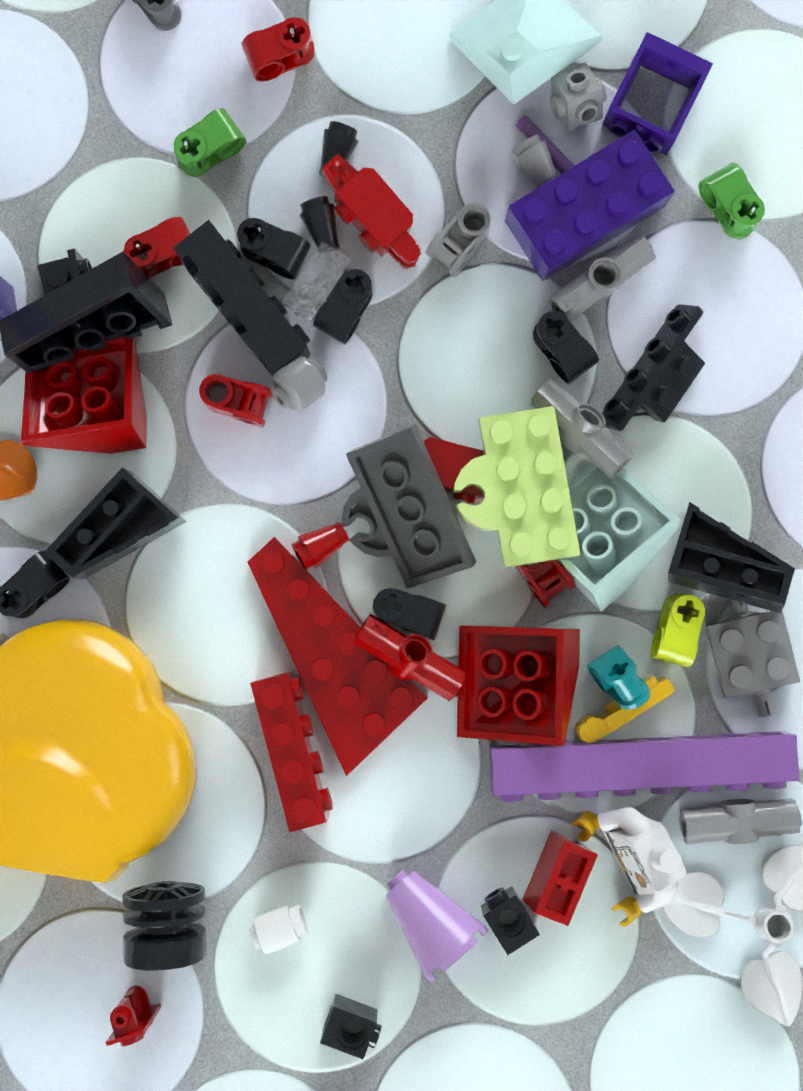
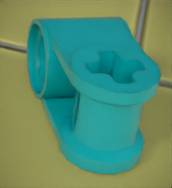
[586,645,651,710]

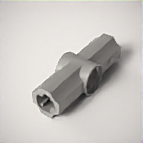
[548,233,656,322]
[531,379,634,479]
[679,798,802,844]

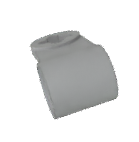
[425,202,491,277]

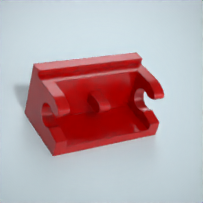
[522,830,598,926]

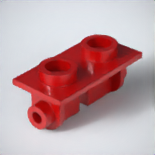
[105,985,162,1046]

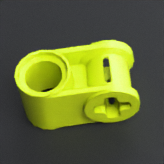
[651,593,705,667]

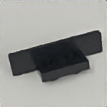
[602,304,705,431]

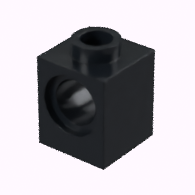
[481,886,540,956]
[320,994,382,1060]

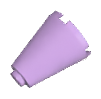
[386,870,489,983]

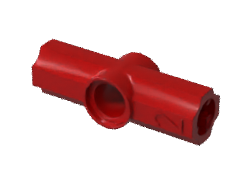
[353,613,466,701]

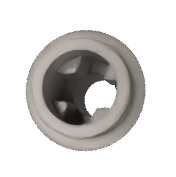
[513,134,557,188]

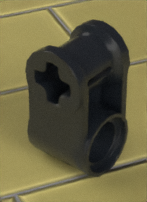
[237,218,311,280]
[313,269,373,345]
[533,311,599,384]
[0,550,71,619]
[373,588,447,640]

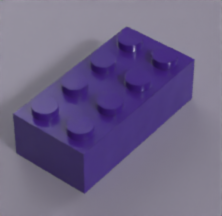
[505,129,675,281]

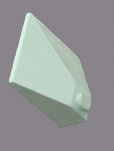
[449,0,602,105]
[557,462,682,612]

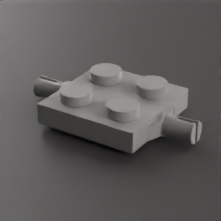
[705,600,800,717]

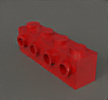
[250,671,333,833]

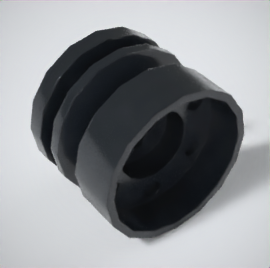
[122,881,206,971]

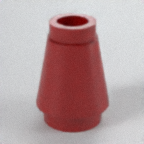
[291,522,349,570]

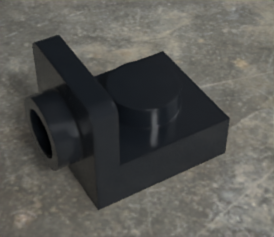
[37,248,92,295]

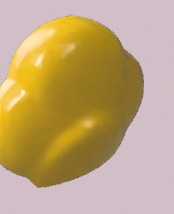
[0,619,197,883]

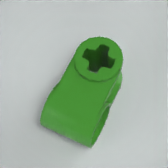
[173,108,246,177]
[698,162,765,239]

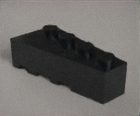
[173,220,311,375]
[0,251,173,373]

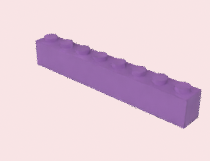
[489,731,800,802]

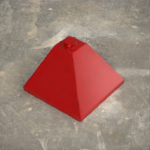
[21,335,147,454]
[457,625,580,746]

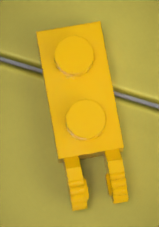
[574,675,675,744]

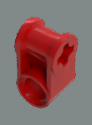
[241,17,315,82]
[123,217,191,278]
[199,374,273,427]
[515,560,576,609]

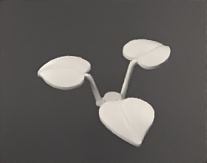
[662,845,803,1027]

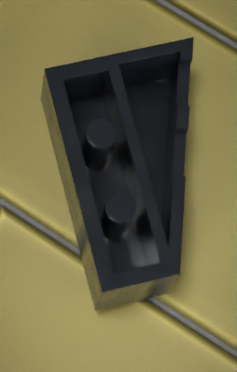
[45,467,187,579]
[668,502,795,613]

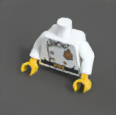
[571,807,687,926]

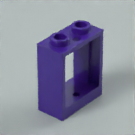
[602,32,713,156]

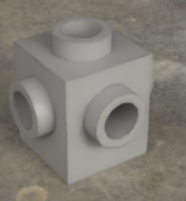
[550,62,607,131]

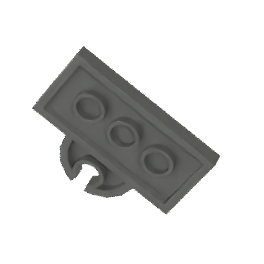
[342,424,476,589]

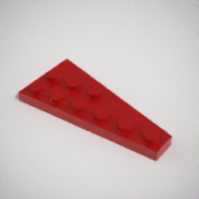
[247,537,428,776]

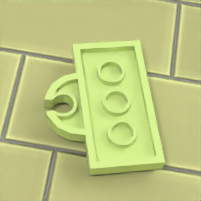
[453,406,581,568]

